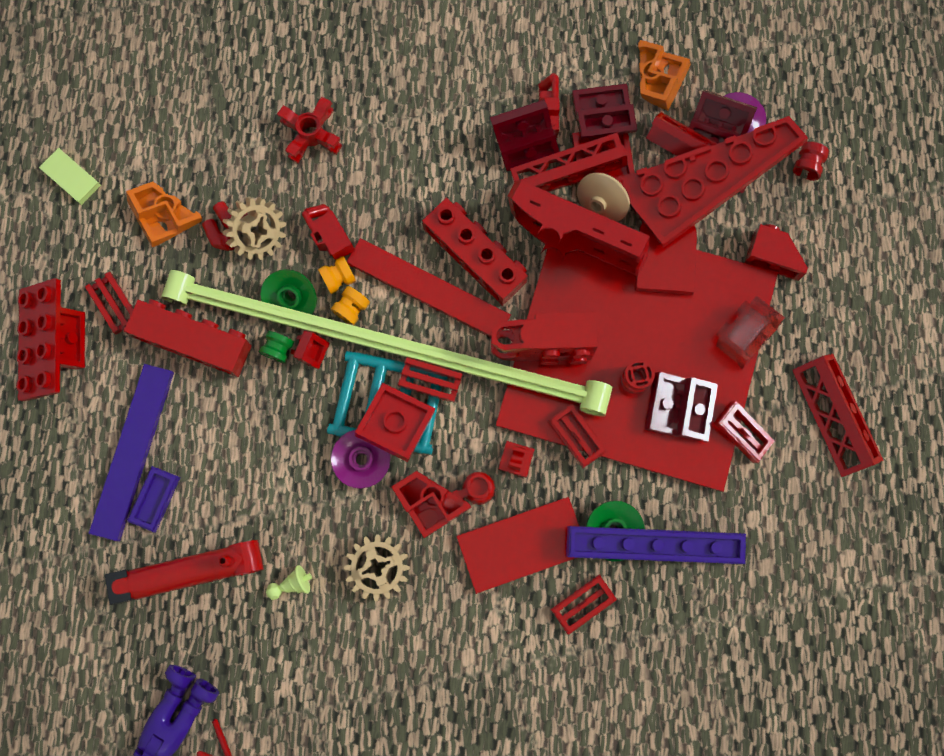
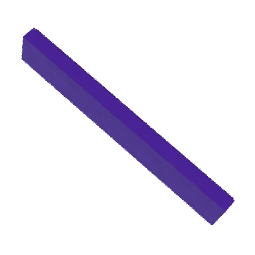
[88,364,174,542]
[566,526,746,564]

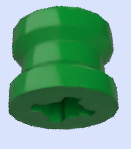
[258,331,294,364]

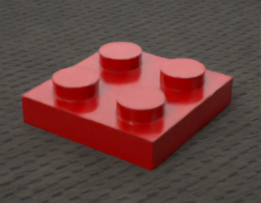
[355,383,435,462]

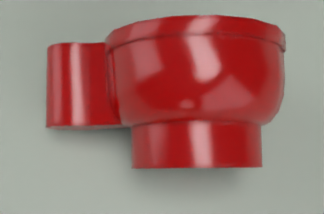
[452,472,495,505]

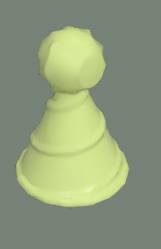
[266,565,312,600]

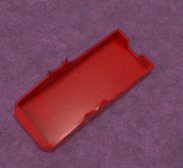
[508,181,650,276]

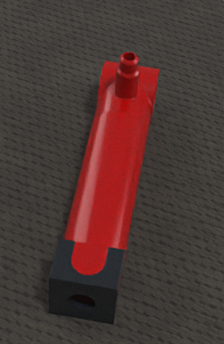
[105,540,264,605]

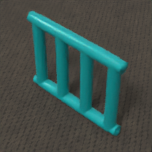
[327,351,448,455]

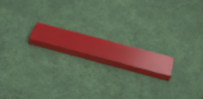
[347,238,511,338]

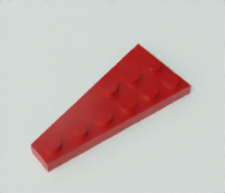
[615,116,808,248]

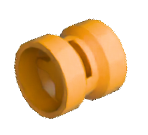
[318,256,356,294]
[330,286,370,326]

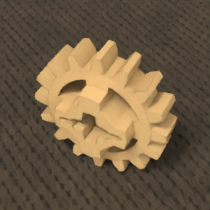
[222,197,286,260]
[344,535,411,601]

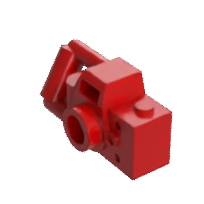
[538,73,560,138]
[302,204,355,260]

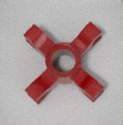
[277,97,342,164]

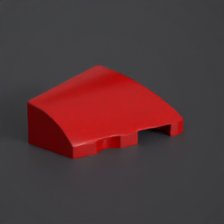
[391,471,472,538]

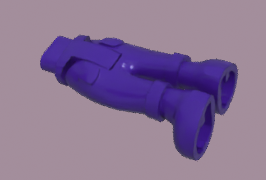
[133,665,219,756]

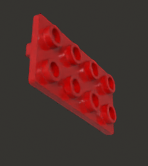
[16,278,85,401]

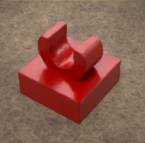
[290,330,330,369]
[498,441,535,478]

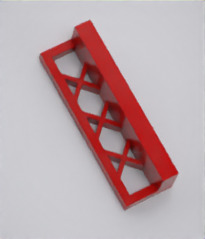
[646,112,747,194]
[510,133,628,192]
[792,354,884,477]

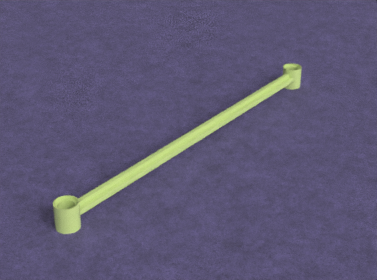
[161,270,613,416]

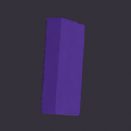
[127,466,181,533]

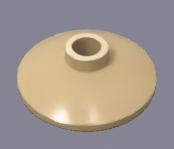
[577,173,630,222]

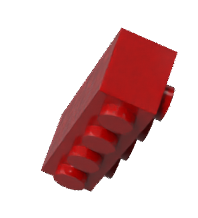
[422,197,528,306]
[124,299,252,377]

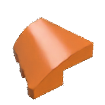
[638,40,691,111]
[126,182,202,248]

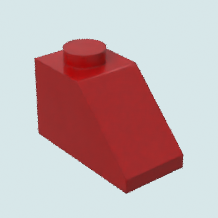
[744,224,808,281]

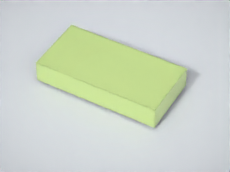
[39,148,101,205]

